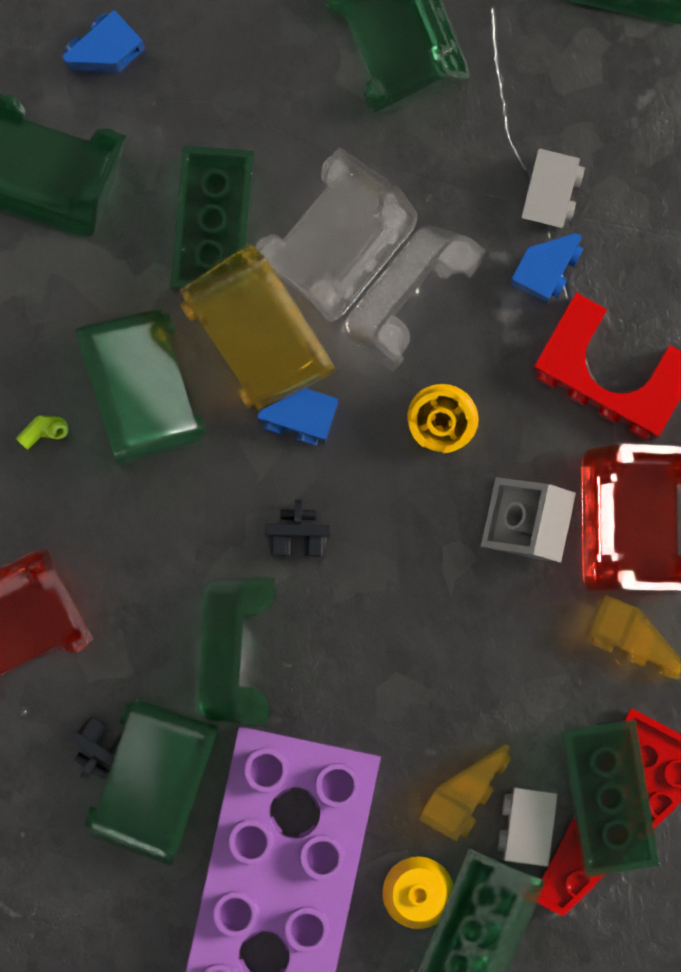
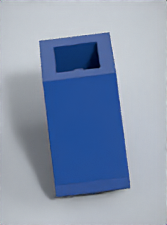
[62,10,145,72]
[509,233,584,304]
[257,388,339,446]

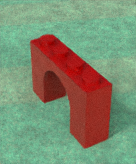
[532,292,681,441]

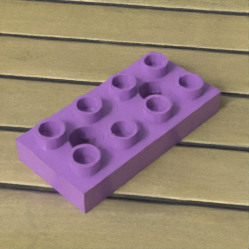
[186,726,381,972]

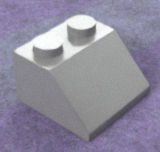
[481,477,576,563]

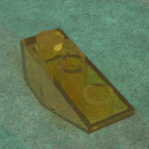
[586,595,681,681]
[418,743,512,841]

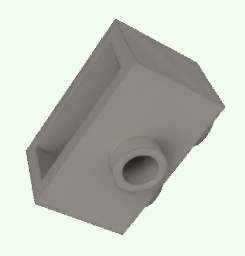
[521,148,585,228]
[497,787,558,866]

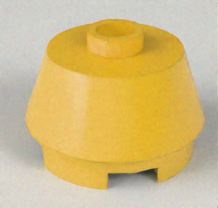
[407,384,479,453]
[382,856,454,929]

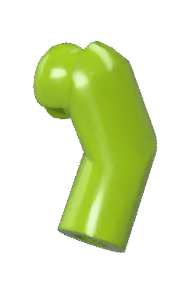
[16,415,69,450]

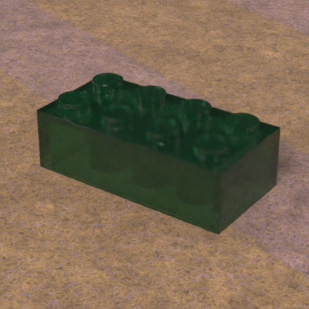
[170,145,255,299]
[560,719,660,877]
[418,849,545,972]

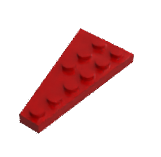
[530,708,681,917]

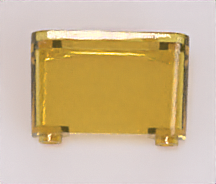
[179,244,337,411]

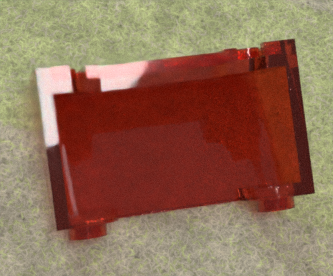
[582,444,681,591]
[0,548,93,675]

